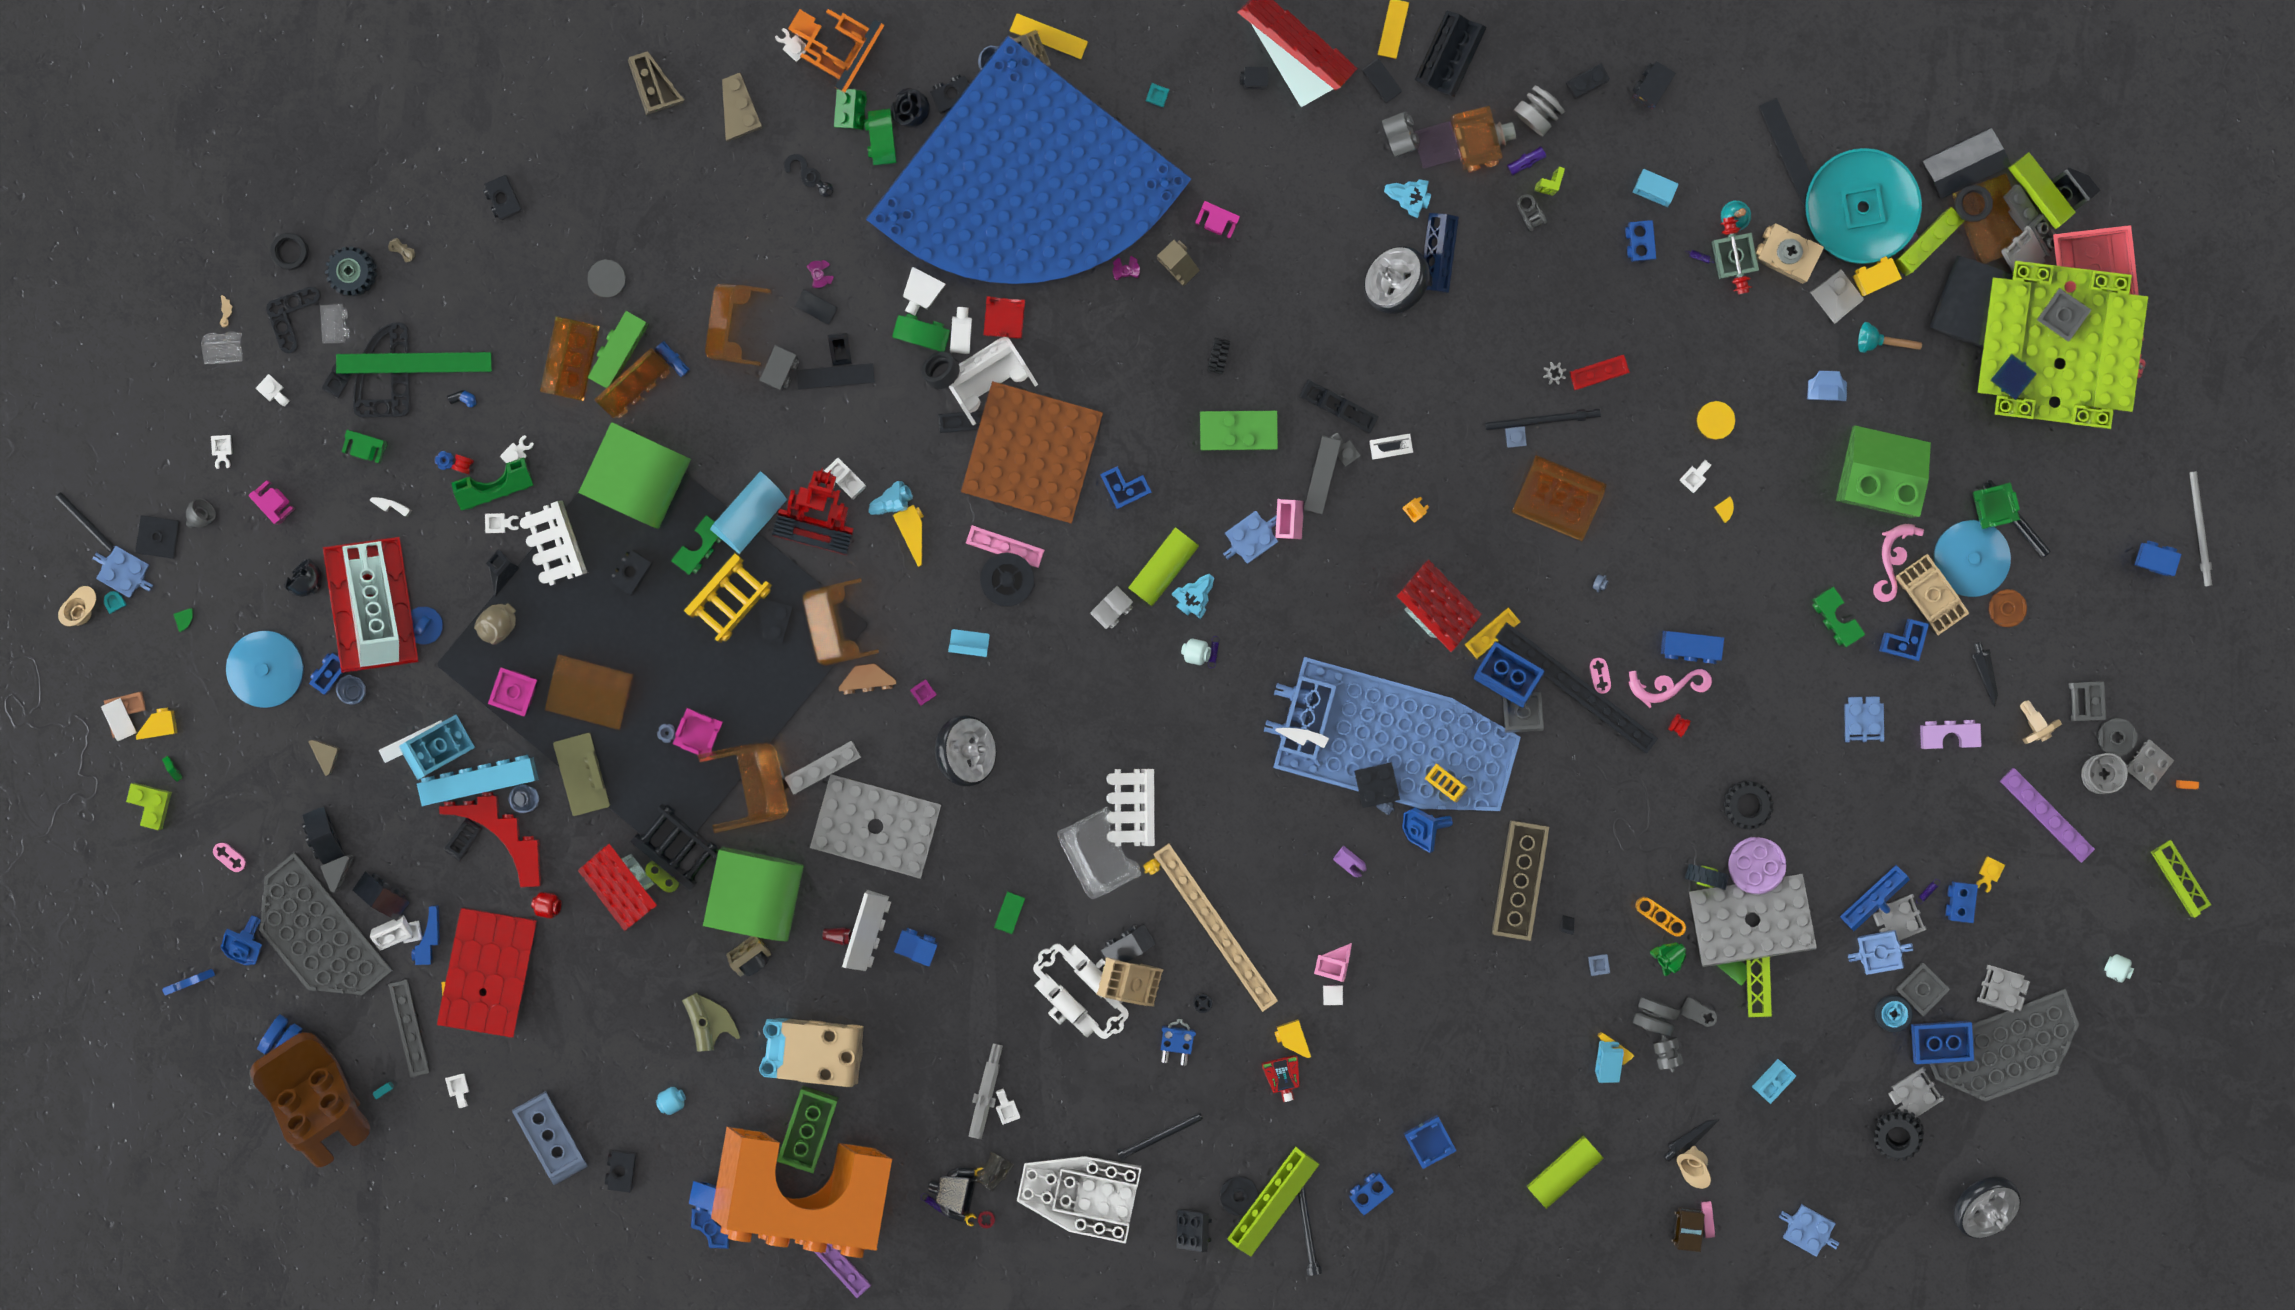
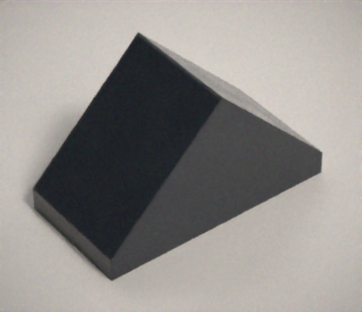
[828,333,852,366]

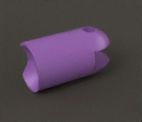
[1333,846,1367,877]

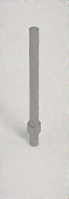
[2189,471,2212,586]

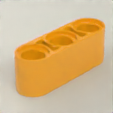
[1636,897,1686,936]

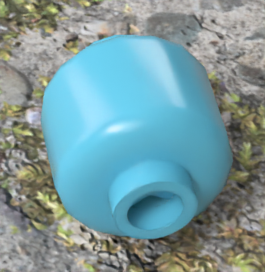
[656,1087,686,1115]

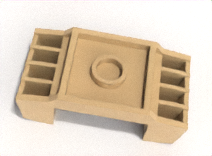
[1896,554,1969,635]
[1096,957,1163,1007]

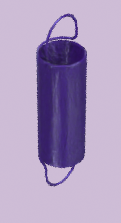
[1685,250,1715,264]
[1208,636,1219,668]
[1916,879,1940,904]
[921,1193,945,1215]

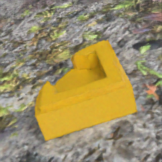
[1714,496,1734,523]

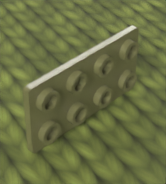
[553,733,610,816]

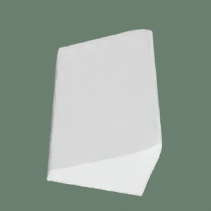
[101,698,137,741]
[370,915,413,951]

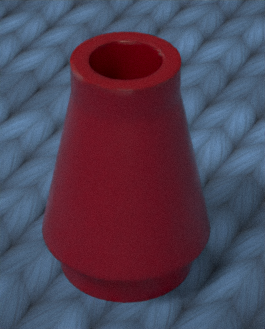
[822,927,852,946]

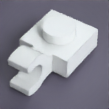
[256,374,290,407]
[1679,460,1711,493]
[445,1073,469,1108]
[996,1088,1020,1125]

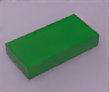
[994,891,1025,934]

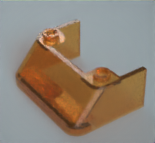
[705,284,772,367]
[802,578,879,665]

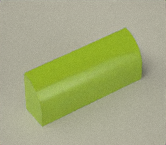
[2008,152,2076,229]
[1128,527,1199,606]
[1527,1135,1604,1209]

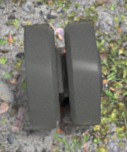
[1632,997,1681,1036]

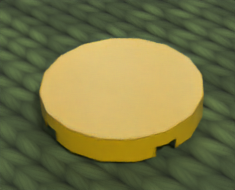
[1697,401,1735,439]

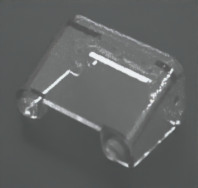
[1057,807,1142,899]

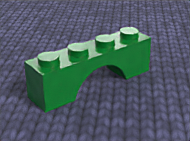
[452,457,534,511]

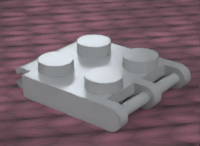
[2001,226,2046,272]
[1872,894,1927,941]
[1977,965,2030,1013]
[1888,1066,1945,1118]

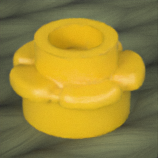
[1143,858,1160,875]

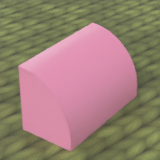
[1276,499,1304,539]

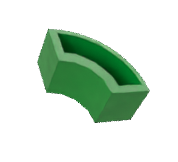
[864,109,896,165]
[892,314,951,352]

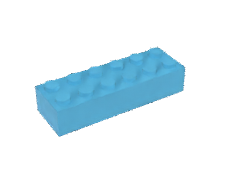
[417,755,539,806]

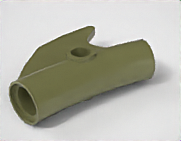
[682,993,740,1051]

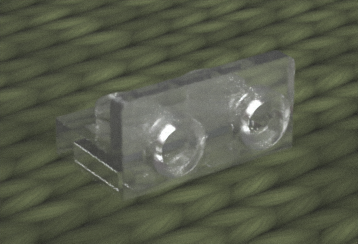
[320,303,349,344]
[201,331,243,364]

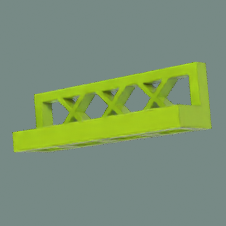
[1534,167,1565,196]
[2151,840,2211,918]
[1746,957,1772,1017]

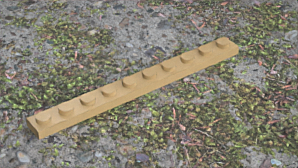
[1153,843,1278,1012]

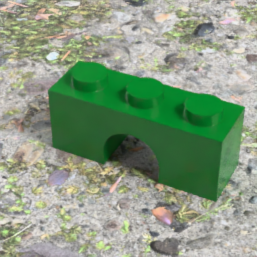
[671,515,722,575]
[1812,587,1865,647]

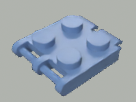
[1844,697,1884,742]

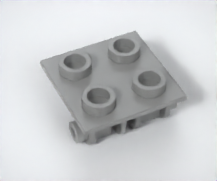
[2126,739,2174,791]

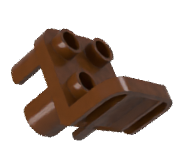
[250,1032,370,1167]

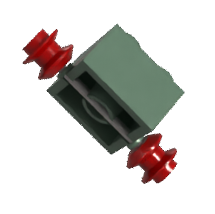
[1711,217,1759,294]

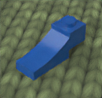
[412,906,440,965]

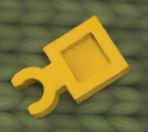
[1976,856,2005,893]

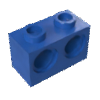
[1625,220,1656,262]
[1349,1172,1394,1215]

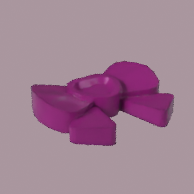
[1113,256,1140,280]
[807,260,834,288]

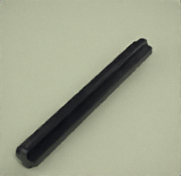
[1983,480,2051,557]

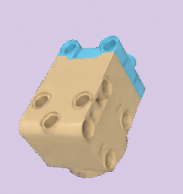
[759,1018,864,1087]

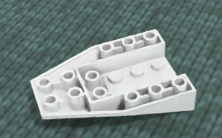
[1017,1156,1141,1243]

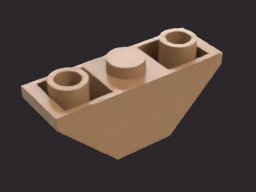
[839,664,897,694]

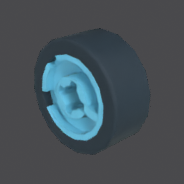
[1875,995,1913,1032]

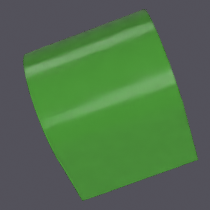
[578,422,691,529]
[703,847,804,941]

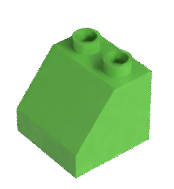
[1836,426,1931,518]

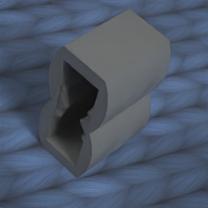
[1382,112,1420,157]

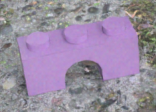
[1920,720,1981,749]

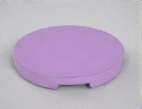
[1728,837,1786,894]

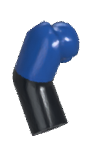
[447,390,476,407]

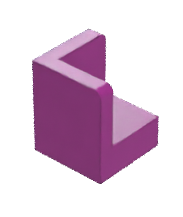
[910,679,937,706]

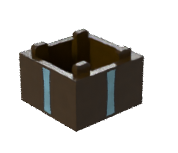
[1671,1207,1705,1252]

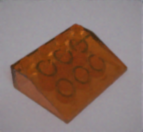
[1952,174,2023,264]
[594,348,671,419]
[1512,455,1607,541]
[545,654,634,730]

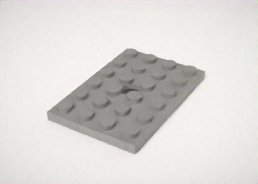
[810,774,941,879]
[1689,874,1817,967]

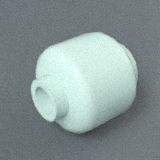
[1181,638,1211,665]
[2104,954,2134,983]

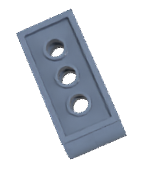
[512,1091,588,1185]

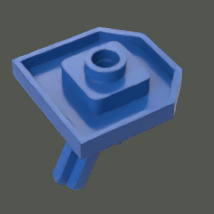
[1402,807,1453,853]
[221,916,262,965]

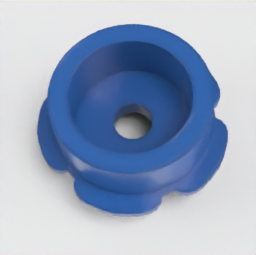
[435,451,454,470]

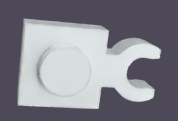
[775,28,806,62]
[211,435,232,469]
[500,435,534,463]
[485,513,519,533]

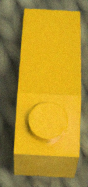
[893,505,924,567]

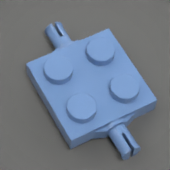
[1223,511,1278,564]
[93,546,153,598]
[1848,930,1914,975]
[1779,1204,1839,1257]

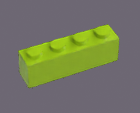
[1894,207,1965,276]

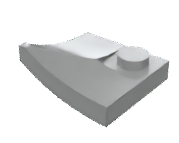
[1810,269,1864,324]

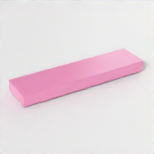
[966,525,1044,568]

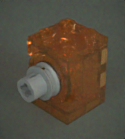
[1450,106,1516,172]

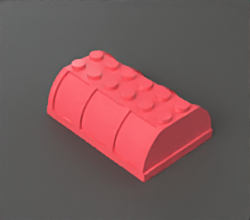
[2053,225,2144,341]

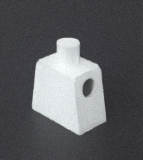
[903,267,946,316]

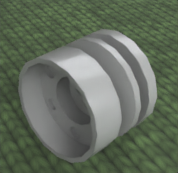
[1513,85,1565,136]
[2081,753,2128,794]

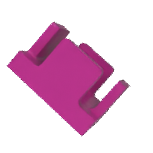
[1195,201,1240,239]
[248,480,295,524]
[488,667,537,716]
[673,708,723,758]

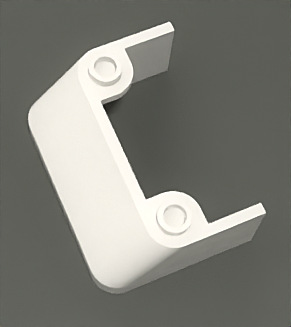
[949,337,1038,425]

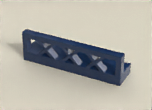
[1424,213,1459,293]

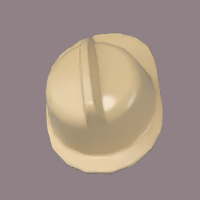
[58,586,96,626]
[1677,1146,1711,1189]

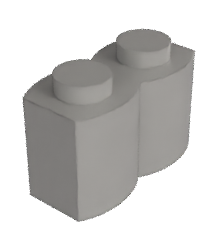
[1090,586,1133,629]

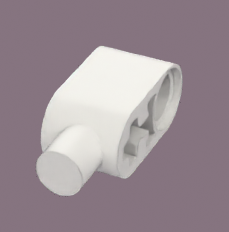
[950,307,972,354]

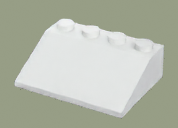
[842,890,891,971]

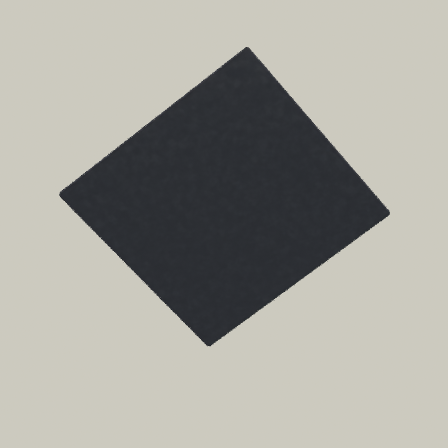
[437,430,867,859]

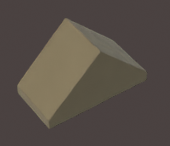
[309,739,340,776]

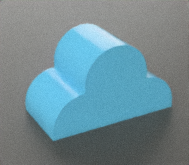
[399,715,475,780]

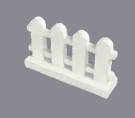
[520,500,587,586]
[1106,769,1155,846]

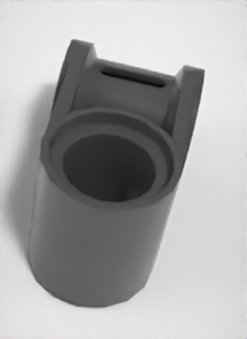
[1517,194,1548,232]
[1680,997,1717,1027]

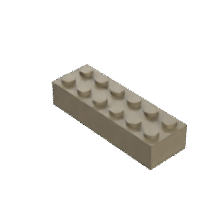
[1492,820,1550,941]

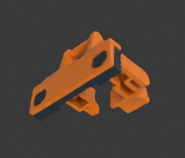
[788,9,885,93]

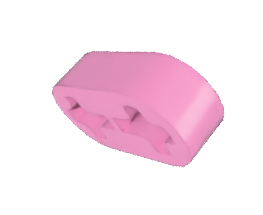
[1589,658,1611,694]
[213,842,247,872]
[1701,1201,1715,1238]

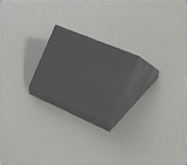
[320,854,354,893]

